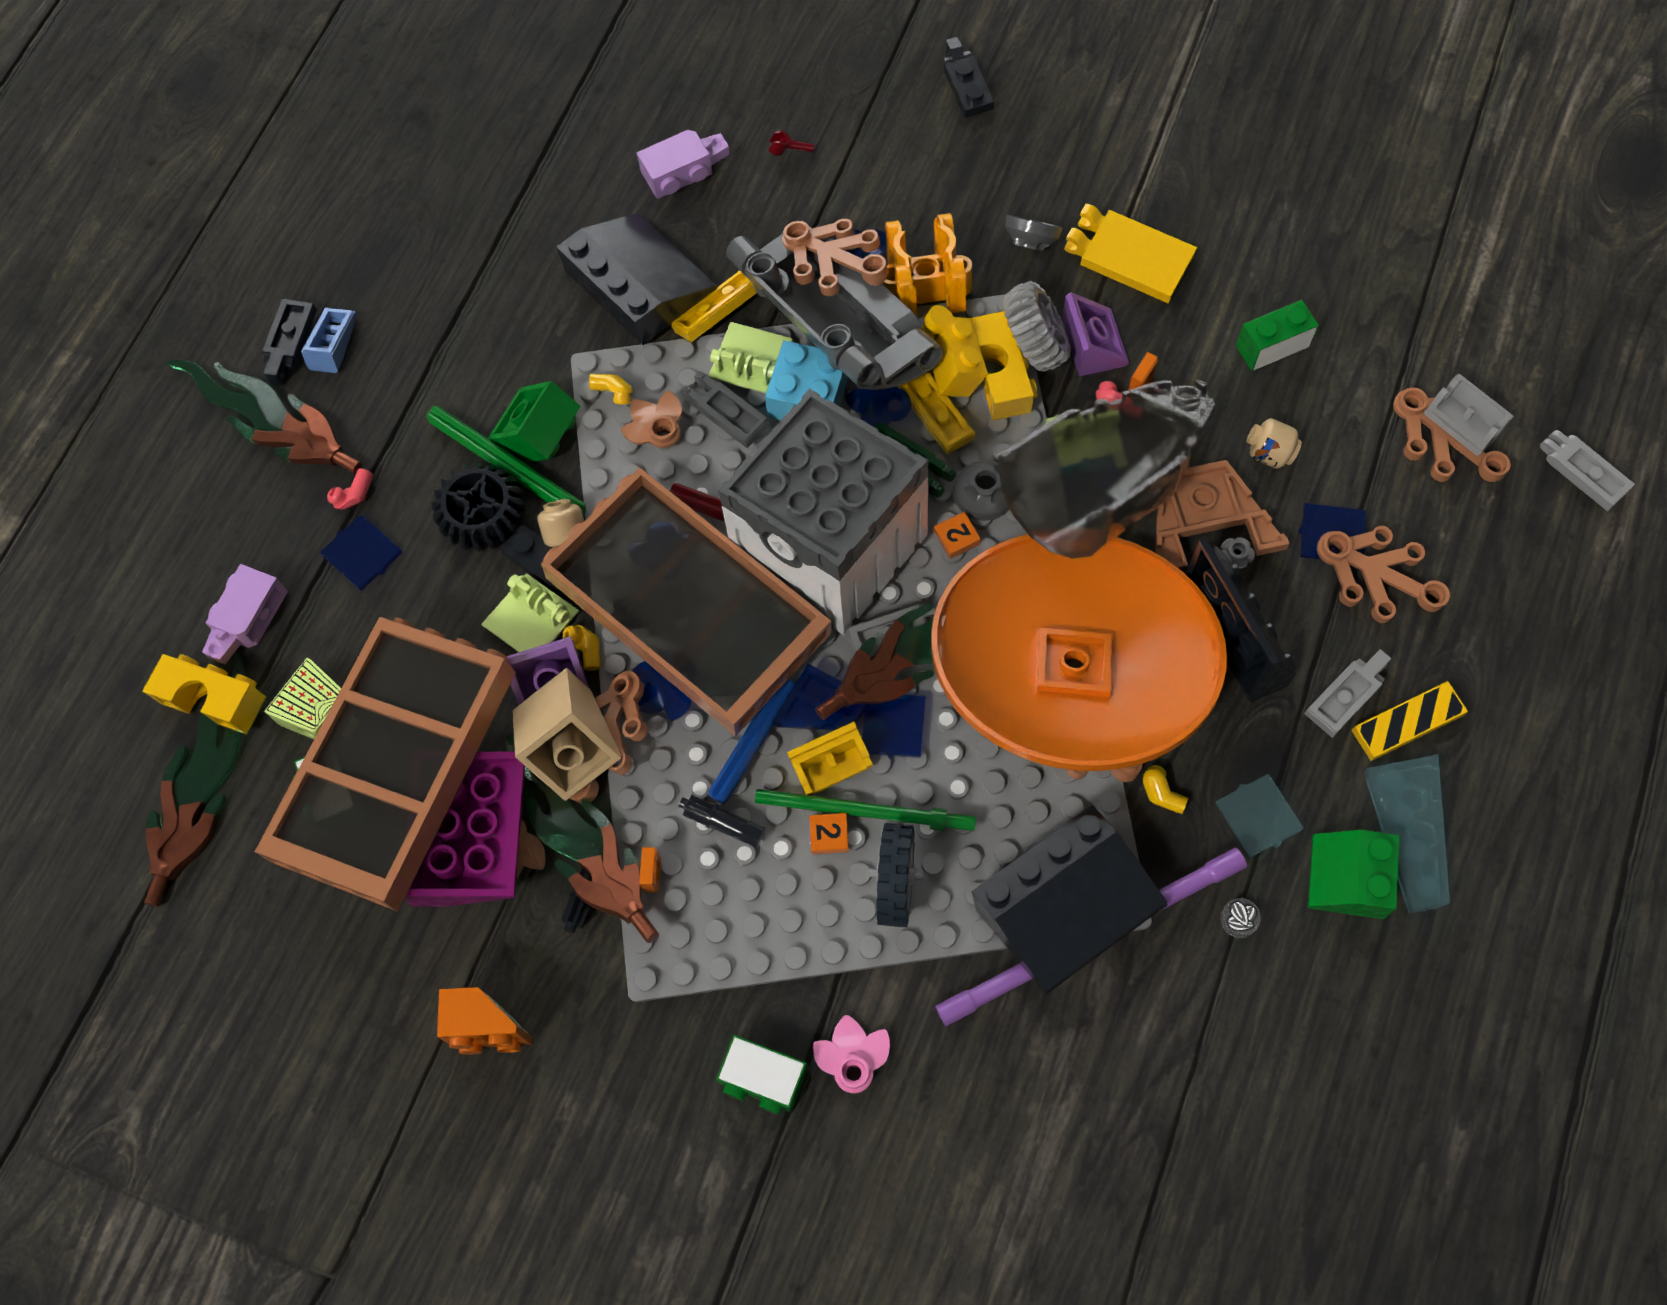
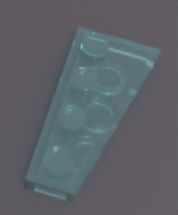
[1363,754,1450,914]

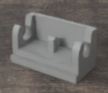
[1423,374,1514,457]

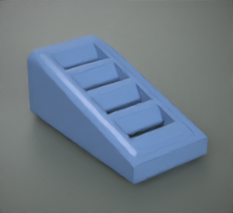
[301,308,357,373]

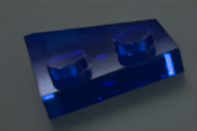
[772,664,869,730]

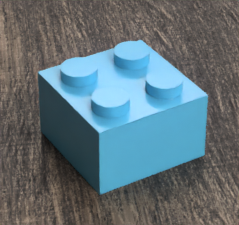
[765,340,849,421]

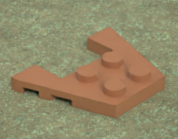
[1155,460,1290,572]

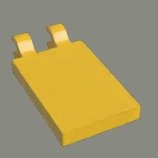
[1064,204,1197,303]

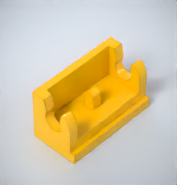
[787,722,874,795]

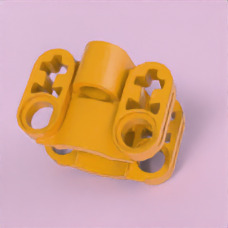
[882,213,972,317]

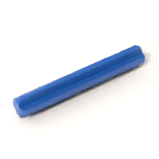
[708,679,795,804]

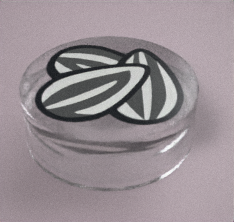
[1220,898,1261,938]

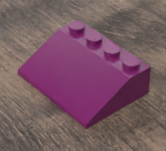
[404,752,525,907]

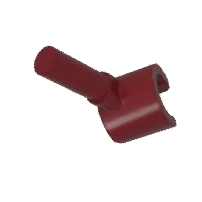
[769,130,814,156]

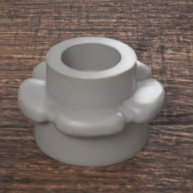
[1221,537,1255,570]

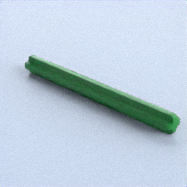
[426,406,587,516]

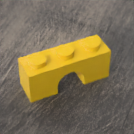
[971,311,1038,421]
[142,654,266,735]

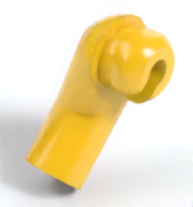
[589,374,633,405]
[563,625,601,671]
[1143,765,1188,814]

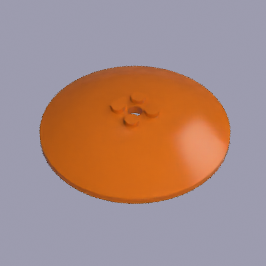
[931,530,1227,771]

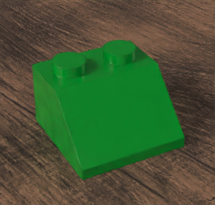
[488,381,581,462]
[1307,830,1399,920]

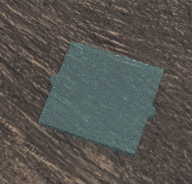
[1216,774,1304,858]

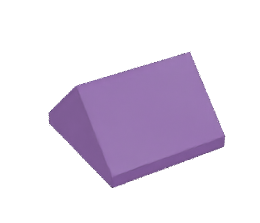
[1062,292,1129,376]
[507,636,590,706]

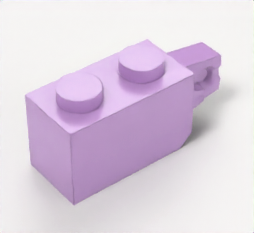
[637,130,730,199]
[202,564,288,664]

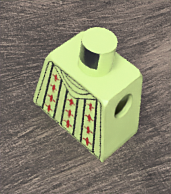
[264,658,359,739]

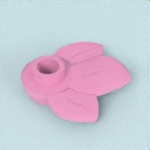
[813,1015,890,1094]

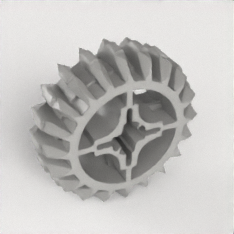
[1003,281,1071,372]

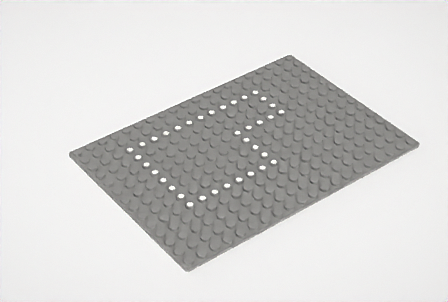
[571,294,1152,1002]

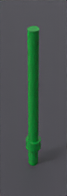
[755,789,976,831]

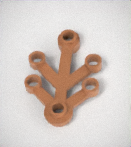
[782,219,888,296]
[1393,388,1511,482]
[1317,526,1450,623]
[570,671,648,805]

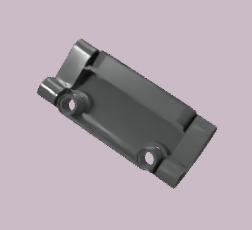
[726,225,943,390]

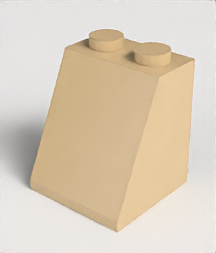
[512,668,621,801]

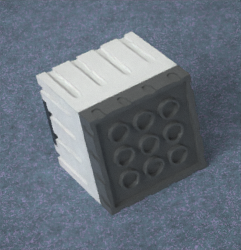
[719,388,928,635]

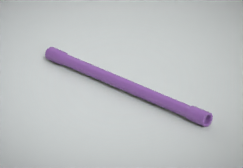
[935,847,1247,1027]

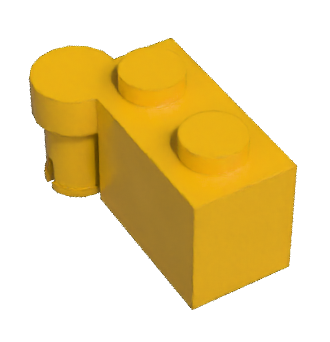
[922,305,988,397]

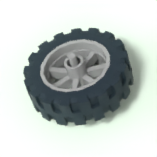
[869,823,923,928]

